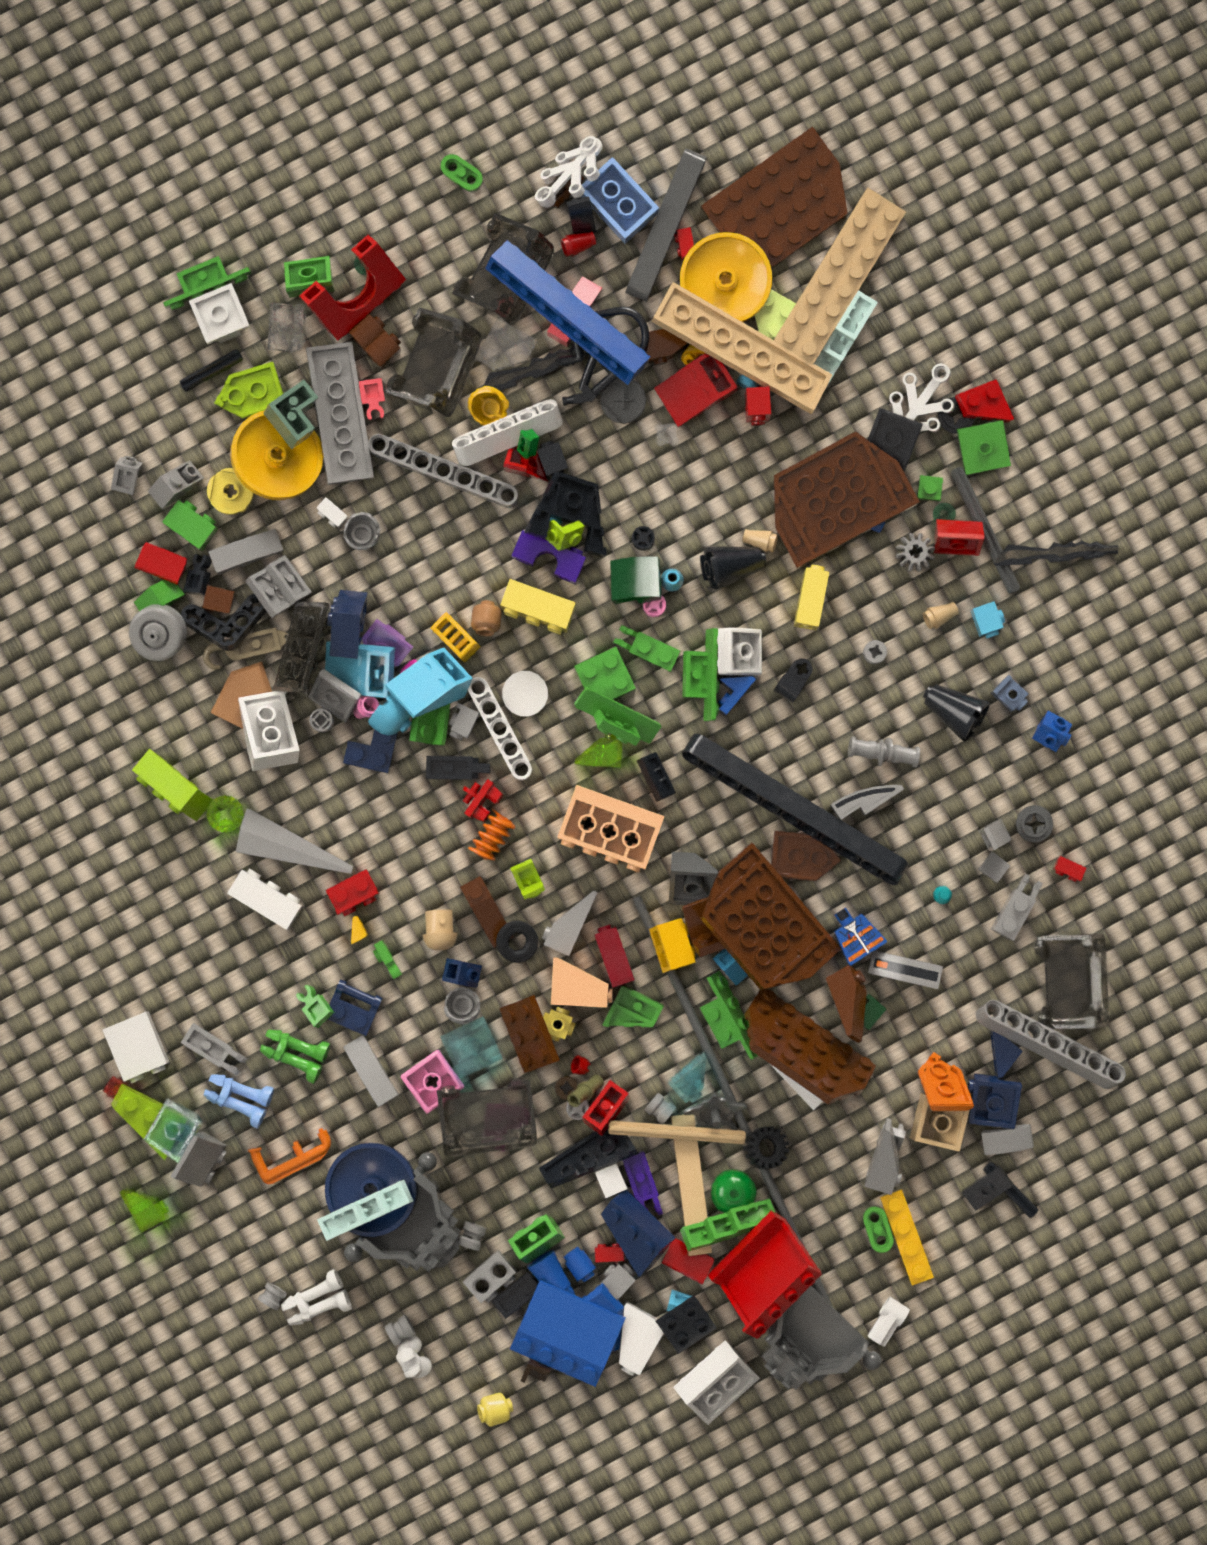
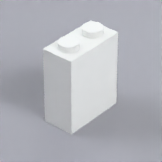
[103,1011,170,1083]

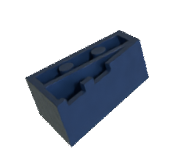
[327,590,368,659]
[601,1190,676,1277]

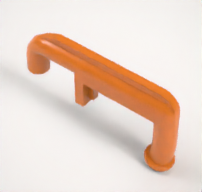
[248,1128,331,1184]

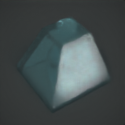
[667,1051,706,1103]

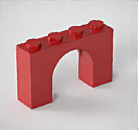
[299,235,406,341]

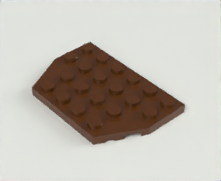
[701,126,848,268]
[774,431,920,568]
[701,843,841,990]
[745,989,876,1104]

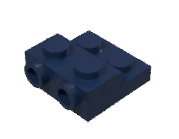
[967,1073,1022,1129]

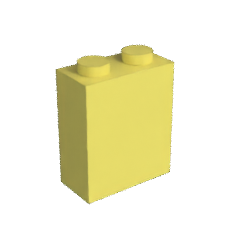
[794,565,829,631]

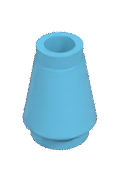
[661,569,684,592]

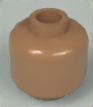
[471,600,502,636]

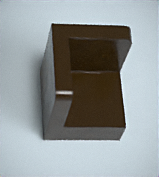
[521,1358,551,1383]

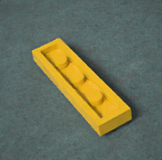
[880,1189,934,1286]

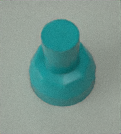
[933,886,952,904]

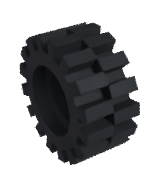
[744,1126,789,1170]

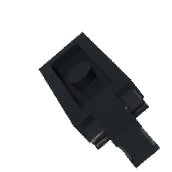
[426,756,491,780]

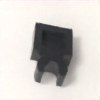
[183,554,212,595]

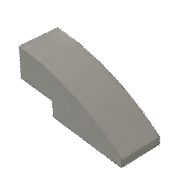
[208,529,284,575]
[978,819,1012,851]
[344,1035,399,1107]

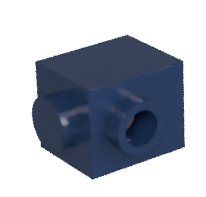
[442,958,482,988]

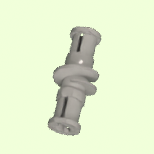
[848,736,920,768]

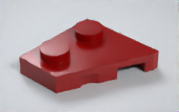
[955,379,1014,423]

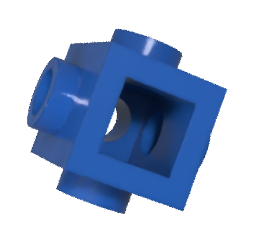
[1032,710,1072,752]

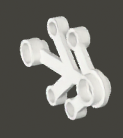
[535,136,602,208]
[889,363,955,432]

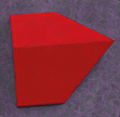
[503,445,548,482]

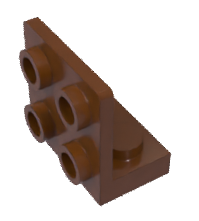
[682,897,725,957]

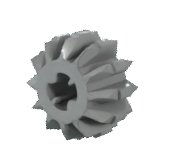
[896,533,935,572]

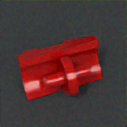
[462,779,503,823]

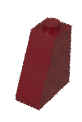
[594,924,635,987]

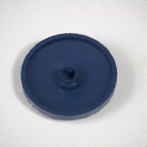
[325,1143,418,1237]

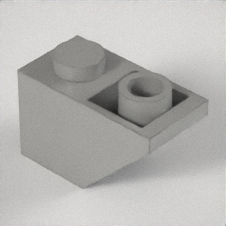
[148,460,204,509]

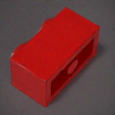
[674,227,694,260]
[1053,856,1087,882]
[595,1243,624,1262]

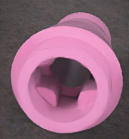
[353,696,379,719]

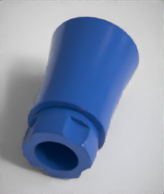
[527,1250,575,1295]

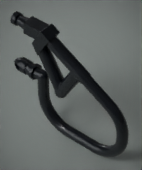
[555,307,650,406]

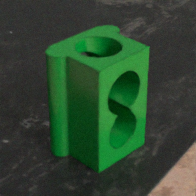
[517,429,539,459]

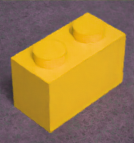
[649,918,696,973]

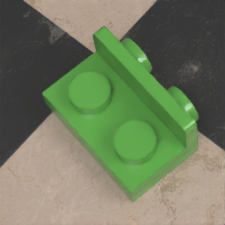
[409,704,450,745]

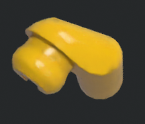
[681,344,705,365]

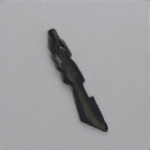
[483,346,590,391]
[993,541,1118,566]

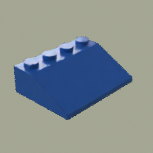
[510,1280,626,1387]

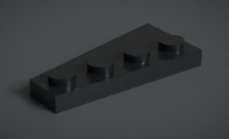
[539,1118,639,1189]

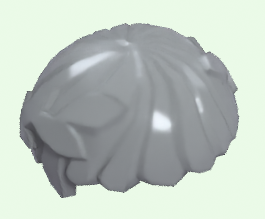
[344,512,380,551]
[444,987,480,1024]

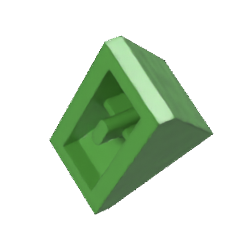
[134,580,185,611]

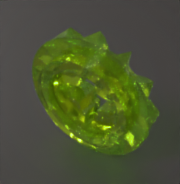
[207,795,244,832]

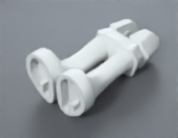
[281,1269,352,1325]
[396,1336,432,1379]

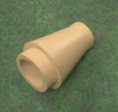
[743,529,778,553]
[923,602,959,629]

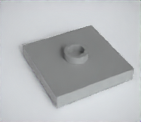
[308,668,361,723]

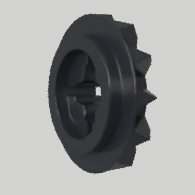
[938,397,974,434]

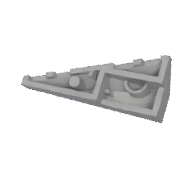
[236,808,353,874]

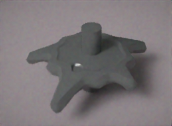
[683,1093,747,1130]

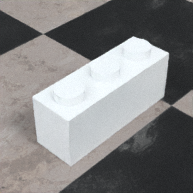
[227,868,303,930]

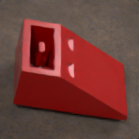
[654,353,738,427]

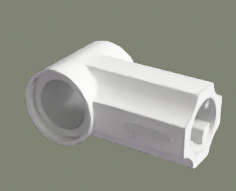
[867,1297,910,1347]

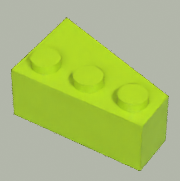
[132,749,214,822]
[111,1084,187,1160]

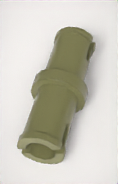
[567,1075,604,1107]

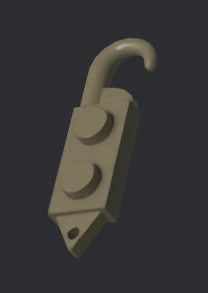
[203,627,294,670]

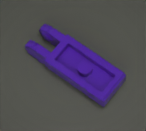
[622,1151,663,1215]

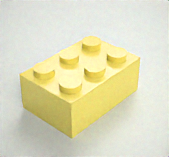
[500,579,576,635]

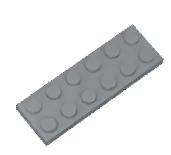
[306,342,374,485]

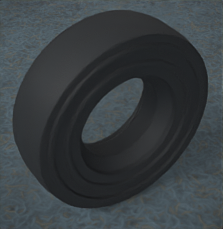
[496,921,538,963]

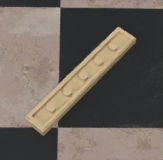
[670,1114,712,1256]

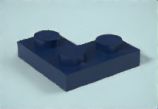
[343,730,398,774]

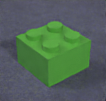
[574,647,636,700]

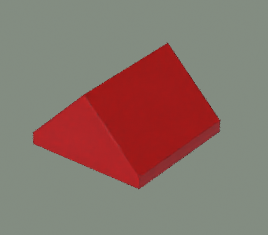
[933,519,984,556]

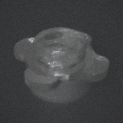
[655,423,679,447]

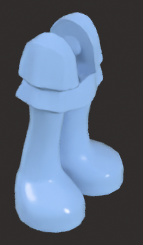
[203,1074,274,1129]

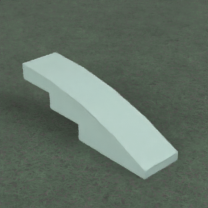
[814,290,878,384]
[317,1180,413,1241]

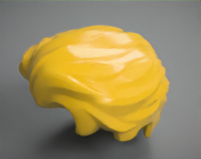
[468,386,509,426]

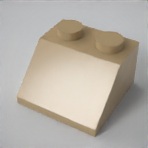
[910,1093,970,1152]

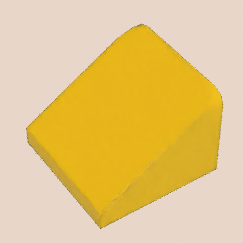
[351,916,368,944]

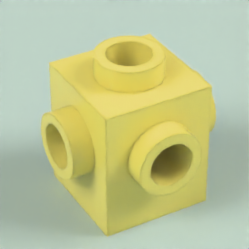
[543,1007,576,1042]

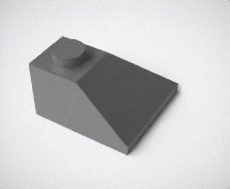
[669,852,718,905]

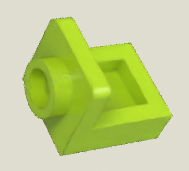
[545,520,585,551]
[510,859,545,899]

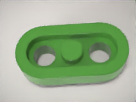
[441,154,483,192]
[863,1206,894,1253]

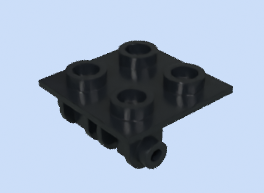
[656,1295,717,1354]

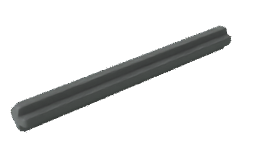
[951,467,1020,594]

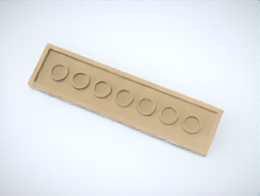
[774,187,906,365]
[651,282,832,414]

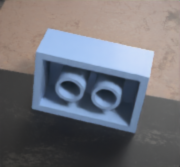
[581,157,659,244]

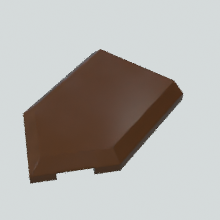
[771,831,841,881]

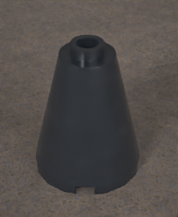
[700,546,766,592]
[923,684,990,742]

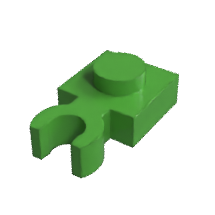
[373,940,402,979]
[296,985,335,1028]

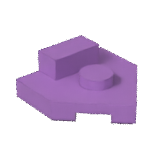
[362,619,413,666]

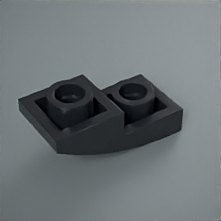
[567,196,596,234]

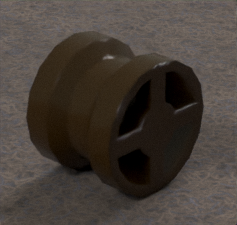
[555,1076,578,1100]

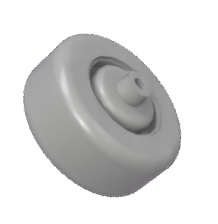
[129,604,187,661]

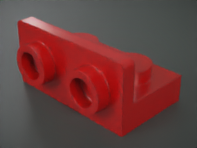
[325,869,380,917]

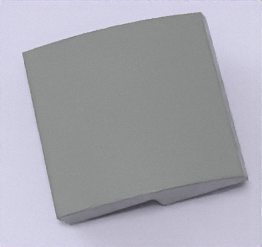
[245,555,312,618]

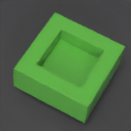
[917,475,943,502]

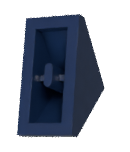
[990,1030,1023,1078]

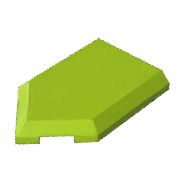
[214,361,283,419]

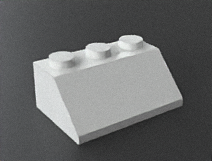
[673,1340,760,1425]

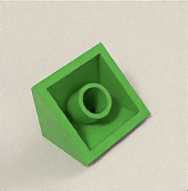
[284,256,335,298]

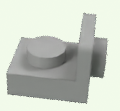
[111,456,142,495]

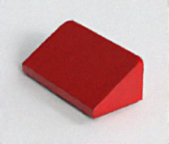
[134,542,188,585]
[661,1238,715,1285]

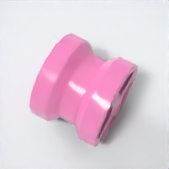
[643,595,666,618]

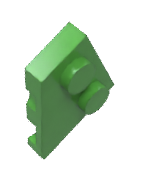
[602,985,664,1027]

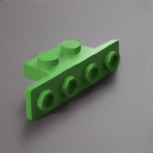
[163,256,251,310]
[682,628,719,722]
[574,687,661,746]
[700,971,758,1060]

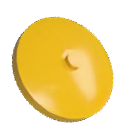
[680,232,772,322]
[230,410,323,500]

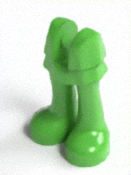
[260,1030,331,1084]

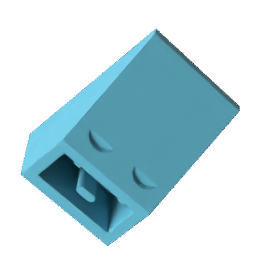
[325,641,395,698]
[385,648,473,718]

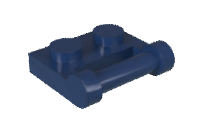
[328,979,383,1036]

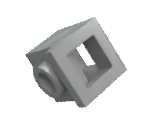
[449,703,480,741]

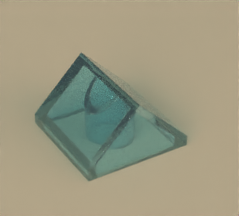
[144,1099,203,1163]

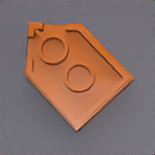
[918,1052,974,1111]

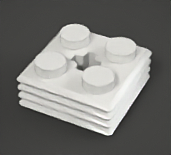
[717,627,762,676]

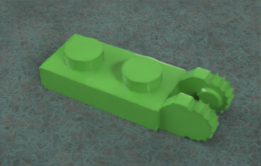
[613,625,680,672]

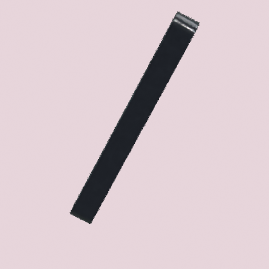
[682,733,909,886]

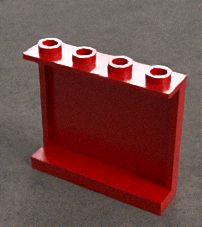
[708,1211,822,1339]

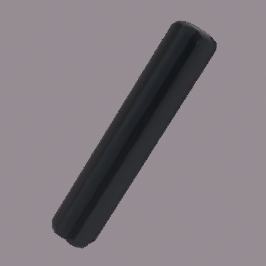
[179,349,243,392]
[983,1162,1039,1218]

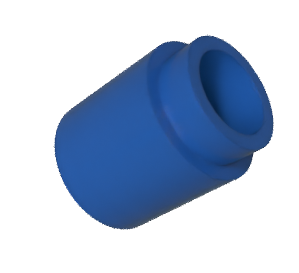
[563,1246,596,1282]

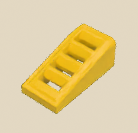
[430,612,481,662]

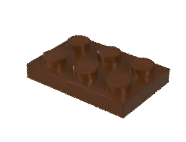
[499,995,560,1073]

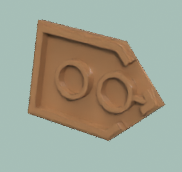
[211,661,272,729]

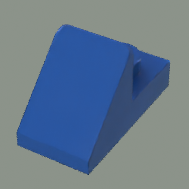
[719,676,756,716]

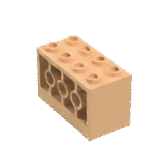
[557,785,664,873]

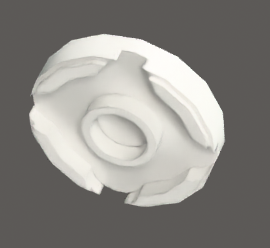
[502,671,548,717]

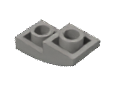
[981,1124,1034,1155]

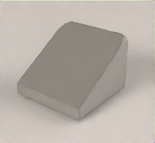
[978,851,1010,884]

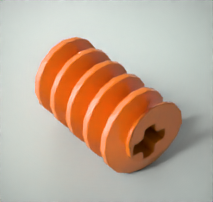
[468,809,516,861]

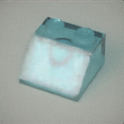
[440,1016,503,1079]

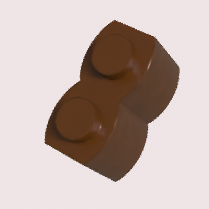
[349,314,401,368]

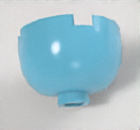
[368,694,412,736]

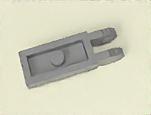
[181,1023,248,1075]

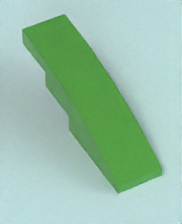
[680,1199,776,1252]

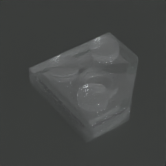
[475,319,538,371]

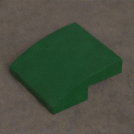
[610,556,661,605]

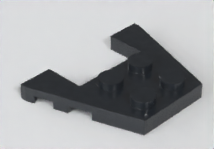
[525,471,607,557]

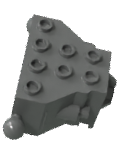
[344,1152,461,1272]
[762,1286,882,1390]

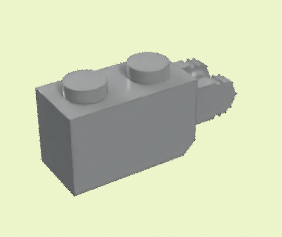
[991,874,1043,941]

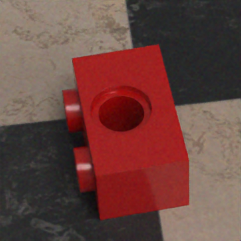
[744,386,771,426]
[582,1080,630,1136]

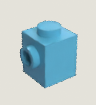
[970,601,1005,639]

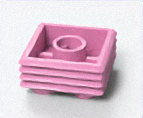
[401,1050,464,1114]

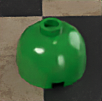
[710,1169,757,1213]

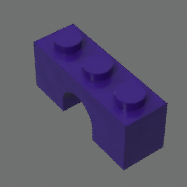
[511,530,586,585]

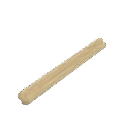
[608,1120,746,1144]

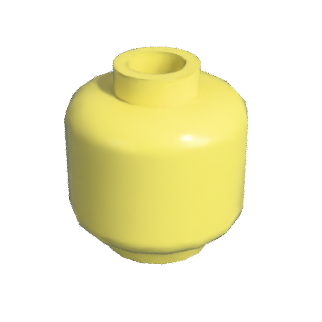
[477,1393,513,1427]

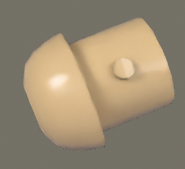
[422,910,458,950]

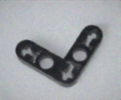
[181,593,266,651]

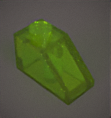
[575,734,623,768]
[119,1188,169,1233]

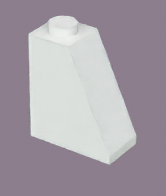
[619,1301,663,1376]

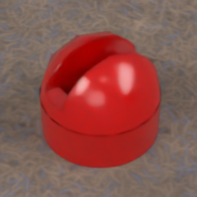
[571,1055,591,1075]

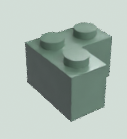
[263,380,318,449]

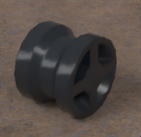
[632,526,655,551]

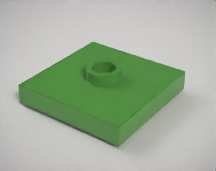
[957,420,1011,475]

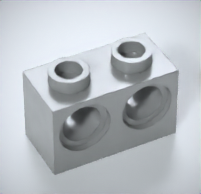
[463,1249,517,1303]

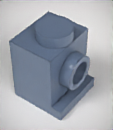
[991,675,1028,712]

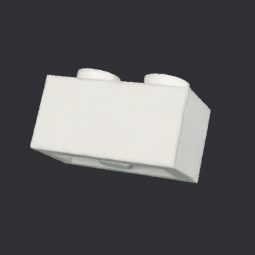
[317,497,348,528]

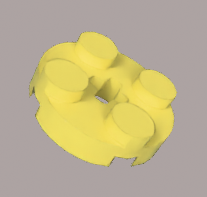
[207,468,254,515]

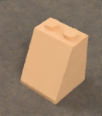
[551,957,613,1008]

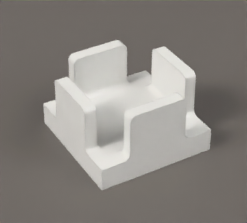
[189,283,250,345]

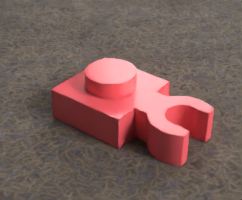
[359,378,385,420]

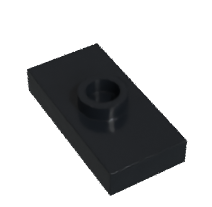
[637,752,676,802]
[962,1165,1014,1211]
[491,1271,538,1319]

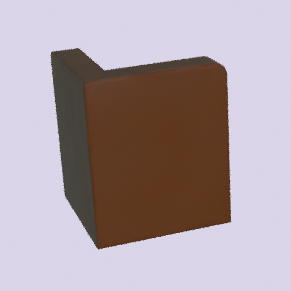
[202,585,237,614]

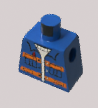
[834,907,887,966]

